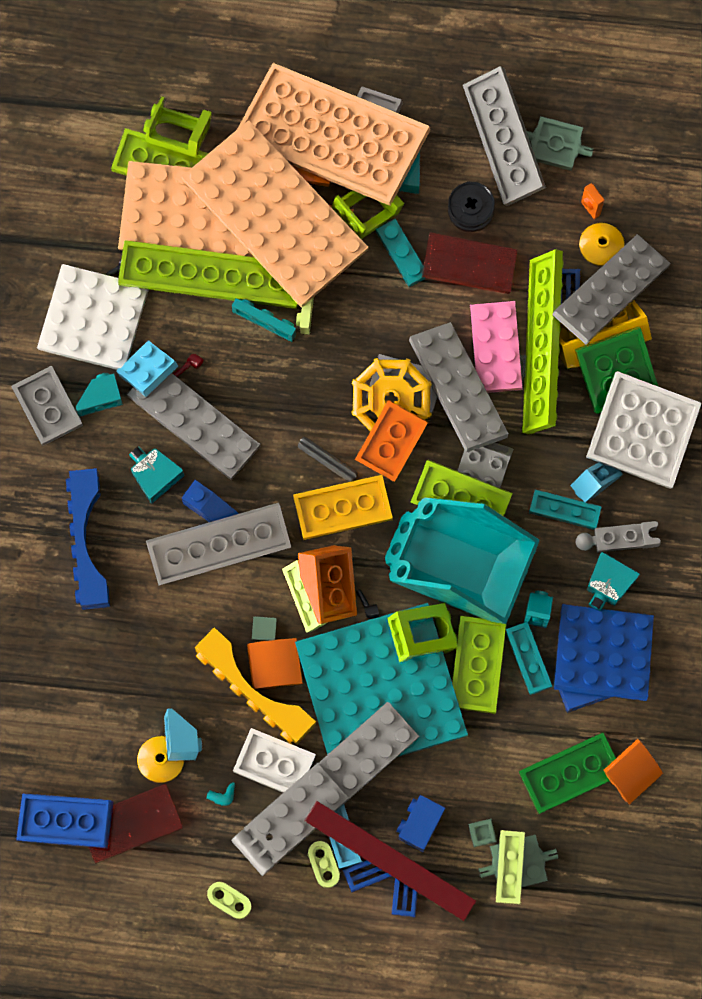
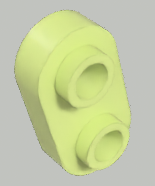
[308,841,340,888]
[207,882,251,919]

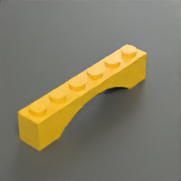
[195,628,316,745]

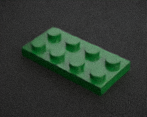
[519,733,616,814]

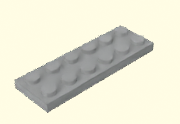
[463,66,546,206]
[552,234,671,344]
[409,322,509,453]
[127,373,261,480]
[146,503,291,585]

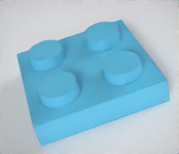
[117,340,178,397]

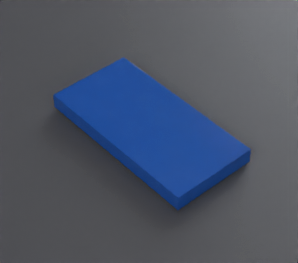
[16,793,113,848]

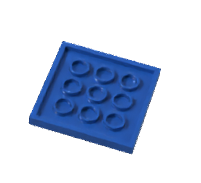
[554,604,654,701]

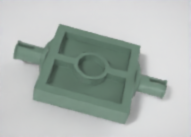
[526,116,594,171]
[478,835,558,887]

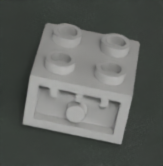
[458,442,514,488]

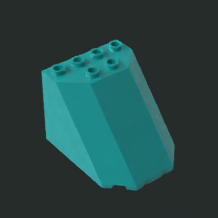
[385,498,540,624]

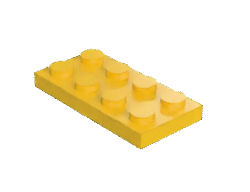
[293,475,393,540]

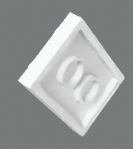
[233,728,316,793]

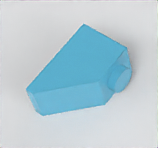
[570,462,623,503]
[164,709,202,761]

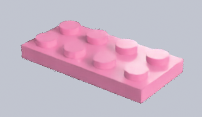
[470,301,523,393]

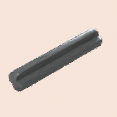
[298,437,358,482]

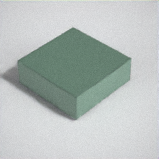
[252,617,277,641]
[468,819,497,848]

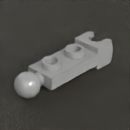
[575,521,661,553]

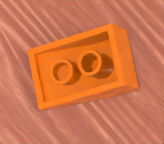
[298,545,357,624]

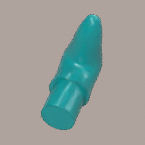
[206,782,235,806]

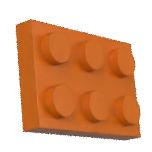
[355,400,428,482]

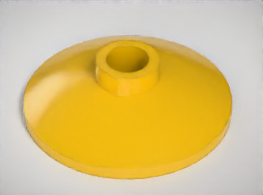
[579,223,624,266]
[137,736,184,783]

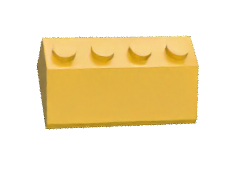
[559,300,652,369]

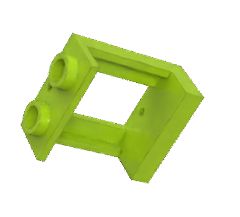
[143,96,212,158]
[331,190,404,239]
[387,603,458,662]

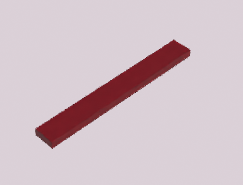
[304,801,476,921]

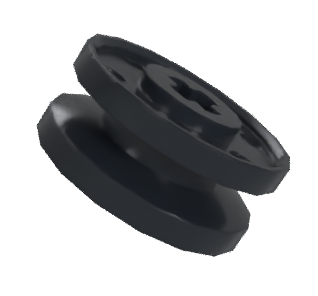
[448,182,495,232]

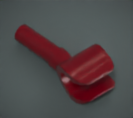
[173,354,204,377]

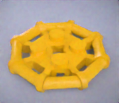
[351,358,432,432]

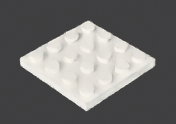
[37,264,149,370]
[586,371,701,489]

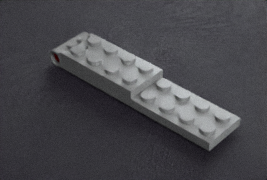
[231,702,419,876]

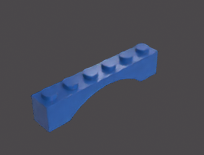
[66,468,110,610]

